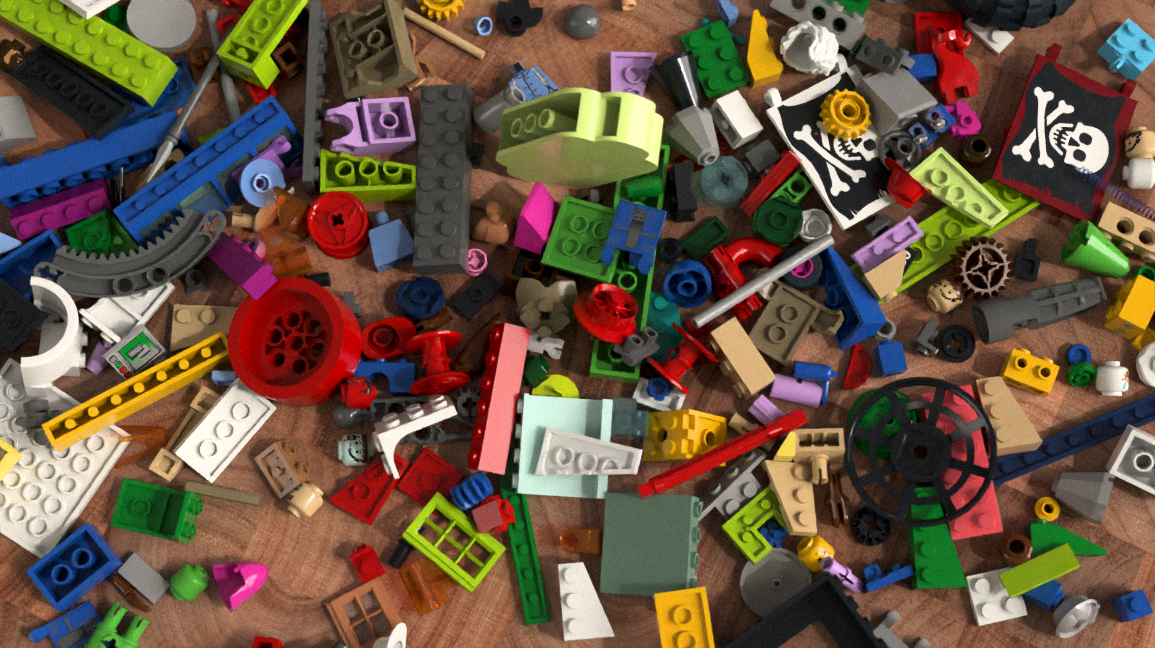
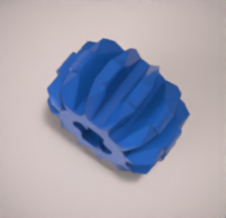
[450,472,493,510]

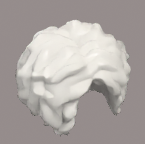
[780,20,839,76]

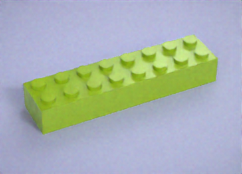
[0,0,178,107]

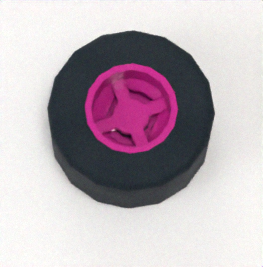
[779,246,823,292]

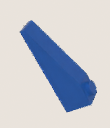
[818,246,887,350]

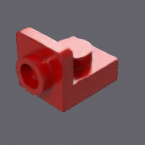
[349,544,386,584]

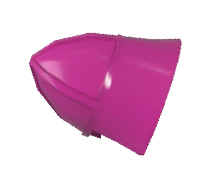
[211,560,269,612]

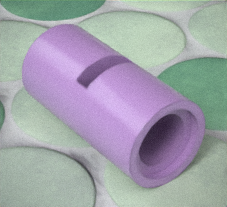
[769,373,823,408]

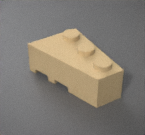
[973,376,1043,458]

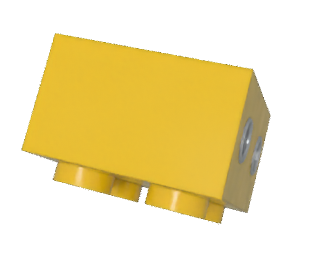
[1104,274,1155,340]

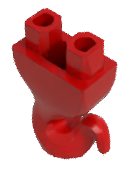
[929,28,980,104]

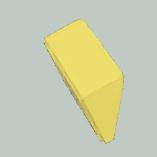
[773,432,795,462]

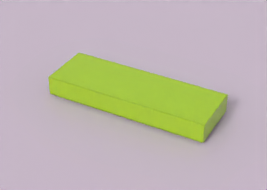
[999,543,1080,599]

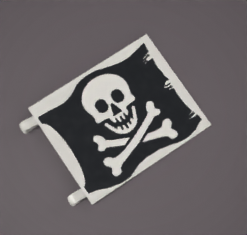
[764,54,915,231]

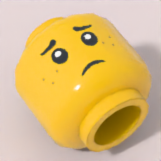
[797,535,834,572]

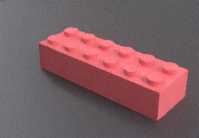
[922,384,1004,541]

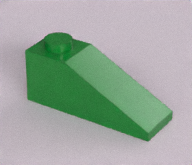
[1024,519,1107,557]

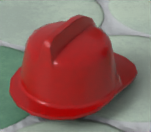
[885,158,931,209]
[361,316,417,359]

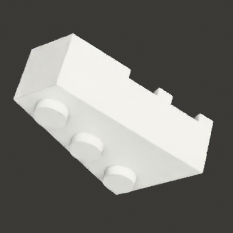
[558,562,615,642]

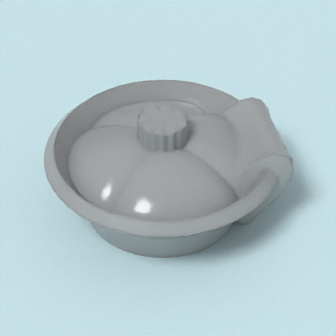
[1052,595,1100,638]

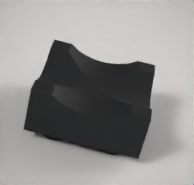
[667,162,698,223]

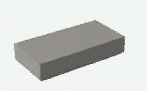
[117,552,171,604]

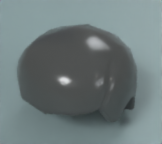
[564,4,601,39]

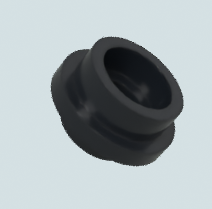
[658,238,682,262]

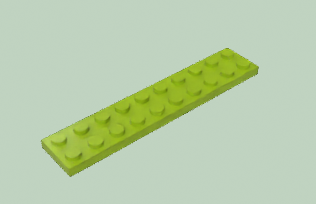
[849,179,1042,306]

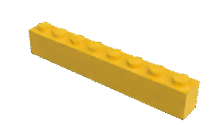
[41,331,230,453]

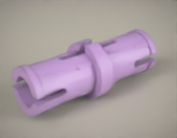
[820,556,863,594]

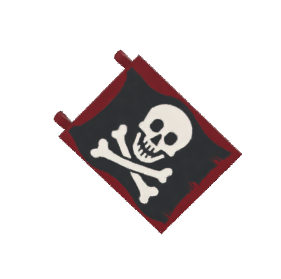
[990,43,1138,224]

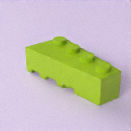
[320,149,417,202]

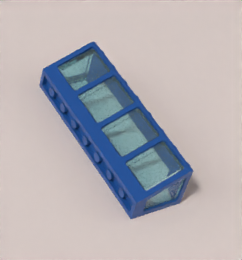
[113,95,304,249]

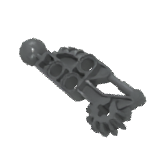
[332,385,481,446]

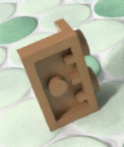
[254,440,312,499]

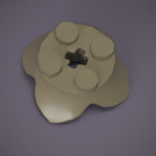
[515,277,578,338]

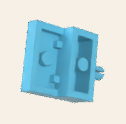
[1097,18,1155,81]

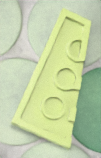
[909,147,1009,230]

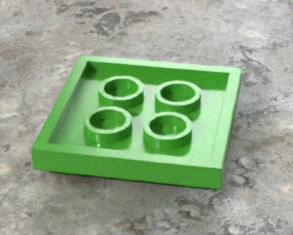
[541,195,622,284]

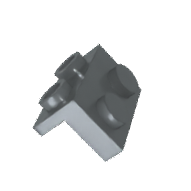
[856,37,915,76]

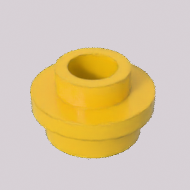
[1034,497,1060,522]

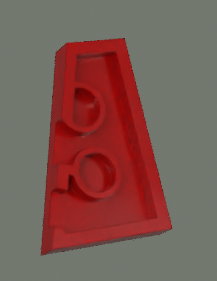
[328,453,411,526]

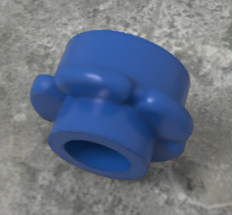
[646,377,671,401]

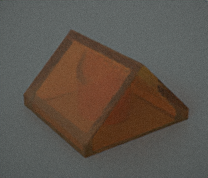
[273,186,311,242]

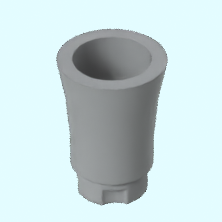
[473,85,526,134]

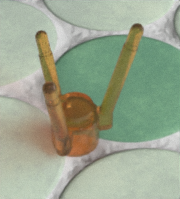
[114,425,168,469]

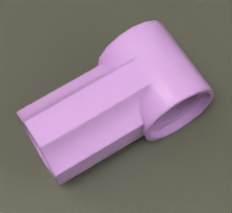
[748,395,793,440]

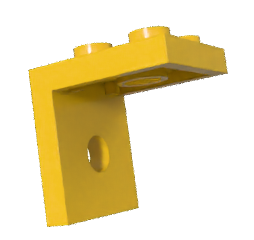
[642,409,728,467]

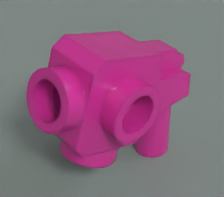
[936,100,981,141]

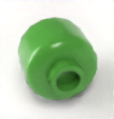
[170,564,208,601]

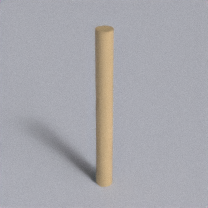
[403,7,486,60]

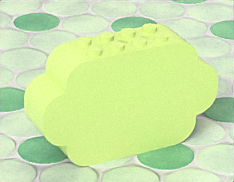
[495,88,664,188]

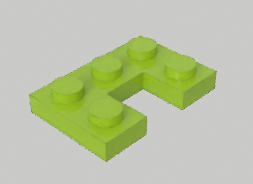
[720,485,790,566]

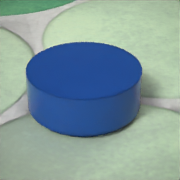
[1065,344,1092,366]

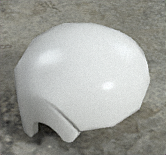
[798,208,832,244]

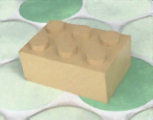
[705,317,776,401]

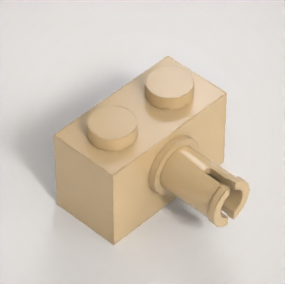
[793,428,845,484]

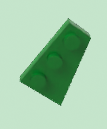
[65,209,111,257]

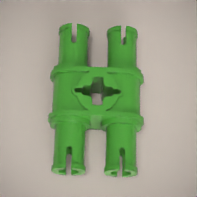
[84,602,150,648]

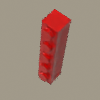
[739,150,802,216]

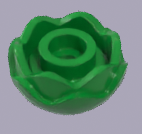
[1066,361,1097,387]

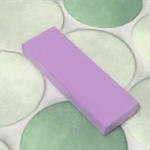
[851,215,924,274]

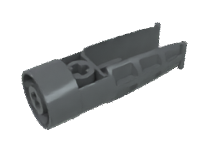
[972,276,1107,345]

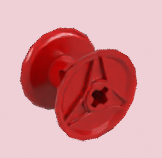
[307,191,372,260]
[644,322,719,397]
[402,330,470,396]

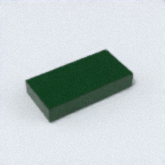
[681,215,731,262]

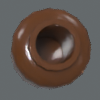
[999,533,1033,568]

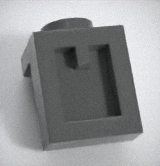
[911,317,939,358]

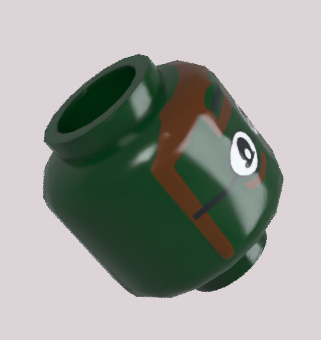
[521,353,552,389]

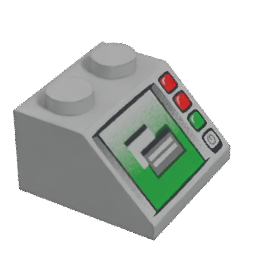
[103,324,171,381]

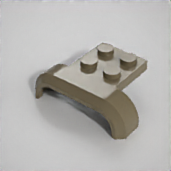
[748,267,844,368]

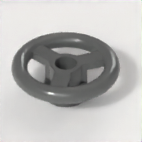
[877,130,922,173]

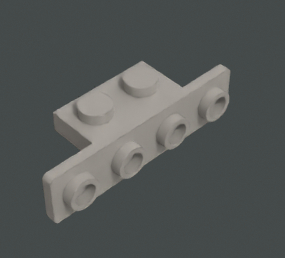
[698,447,767,522]

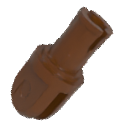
[414,307,454,335]
[824,473,849,528]

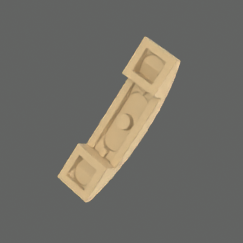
[148,385,221,481]

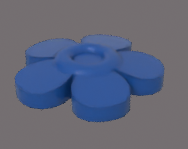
[759,521,787,548]

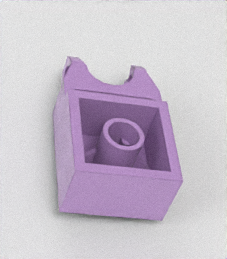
[324,97,416,156]

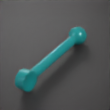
[701,18,745,45]

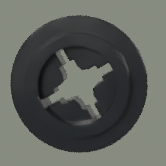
[936,325,975,364]
[851,506,891,546]

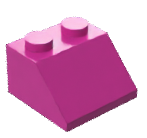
[514,181,560,255]

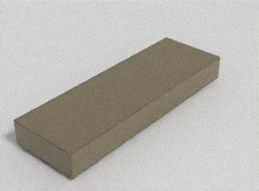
[184,481,263,507]

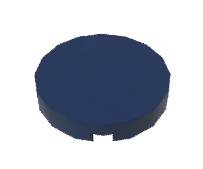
[396,277,445,320]

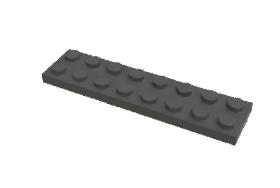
[302,0,328,195]

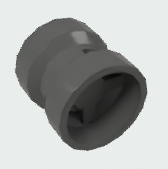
[23,400,51,429]

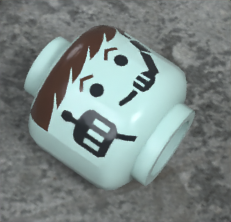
[337,434,374,466]

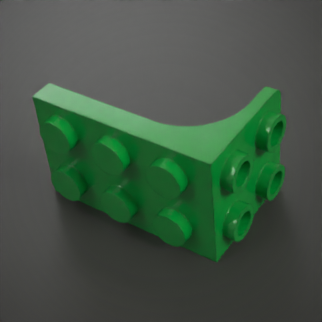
[110,478,203,545]

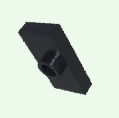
[452,270,502,322]

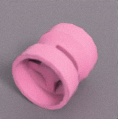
[467,248,488,277]

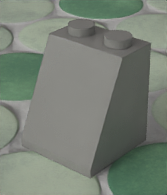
[854,65,938,138]

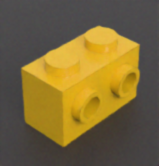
[999,348,1060,397]

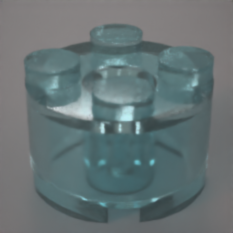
[698,156,748,210]

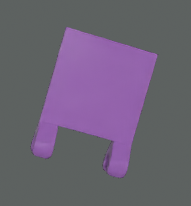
[231,135,303,187]

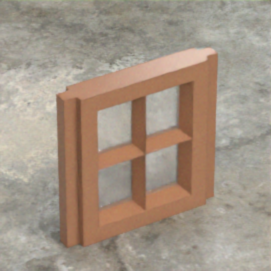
[326,576,403,648]

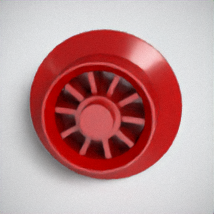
[573,283,638,344]

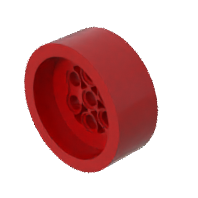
[228,277,362,408]

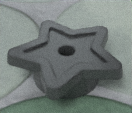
[180,264,212,294]

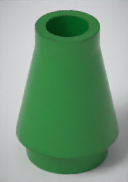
[627,173,663,198]

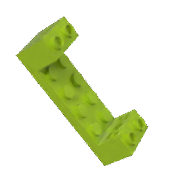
[216,0,309,90]

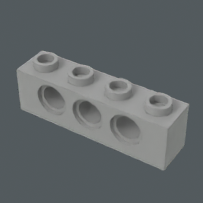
[770,0,868,51]

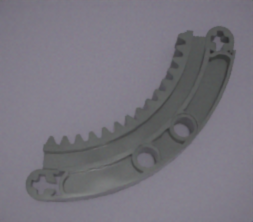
[33,208,227,298]

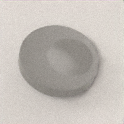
[126,0,196,52]
[739,548,812,618]

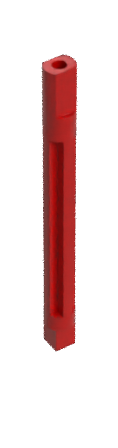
[636,408,807,500]

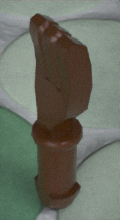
[109,574,151,612]

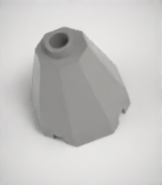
[665,105,720,166]
[1051,472,1115,525]

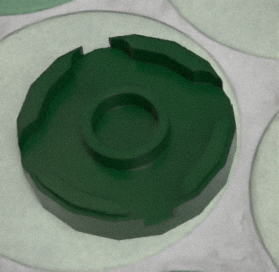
[754,197,803,245]

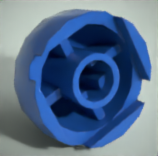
[663,259,712,308]

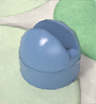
[472,16,493,36]

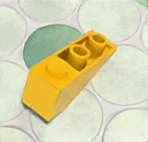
[745,9,783,89]

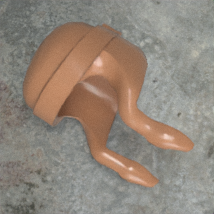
[469,196,517,245]

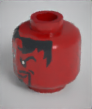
[340,377,377,409]

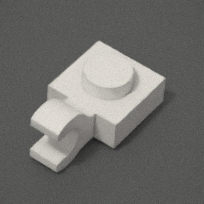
[526,327,565,359]

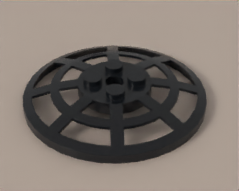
[844,377,997,527]

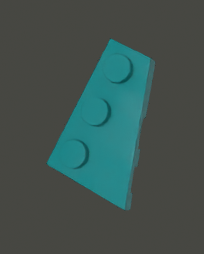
[643,291,683,365]

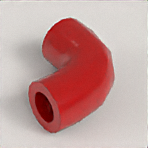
[723,237,783,269]

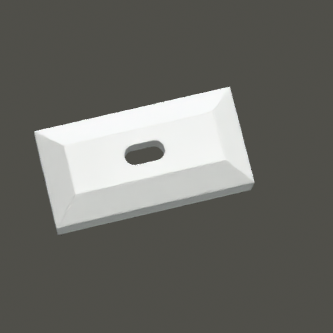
[632,377,686,411]

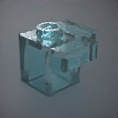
[610,397,649,439]

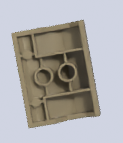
[329,0,419,99]

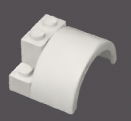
[20,276,88,397]

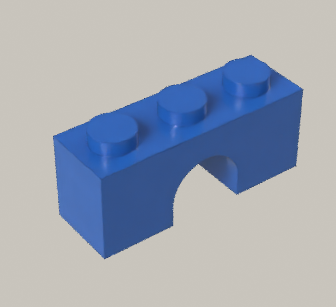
[352,359,417,396]

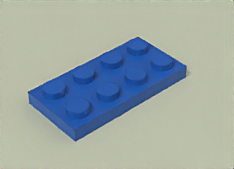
[106,56,202,132]

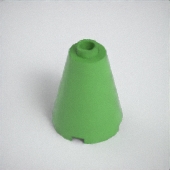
[1059,220,1130,279]

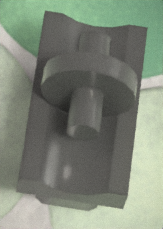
[613,326,660,367]

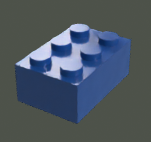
[26,523,124,612]

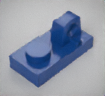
[862,563,915,594]

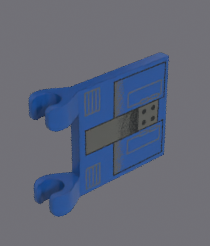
[600,200,667,275]
[28,600,114,648]

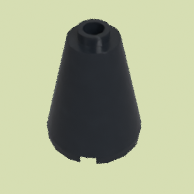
[649,49,703,112]

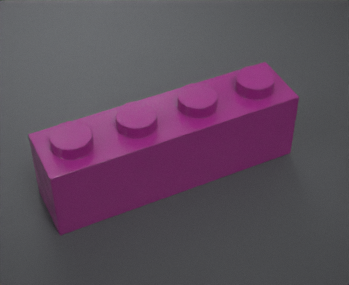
[10,177,112,241]
[206,231,277,301]

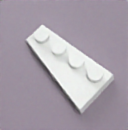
[535,427,643,475]

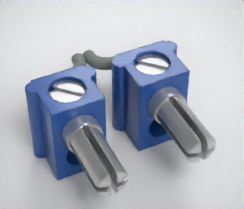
[908,104,956,149]

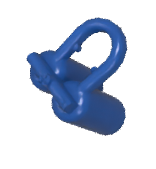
[791,360,838,406]

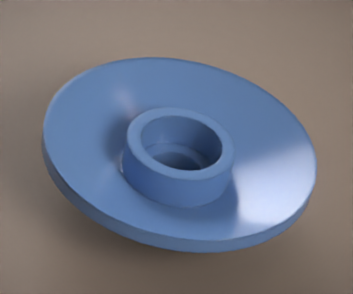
[239,159,284,207]

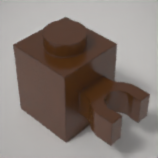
[188,47,221,84]

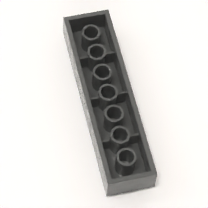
[413,83,475,275]

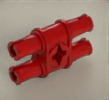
[700,245,763,323]

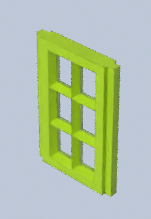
[401,492,506,594]

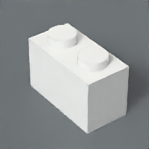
[709,90,763,149]

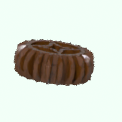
[947,236,1013,301]

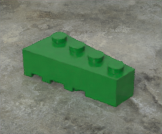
[906,487,968,590]

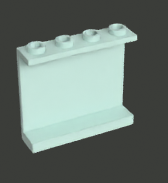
[512,393,613,499]

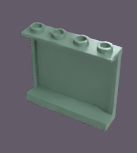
[600,492,702,596]

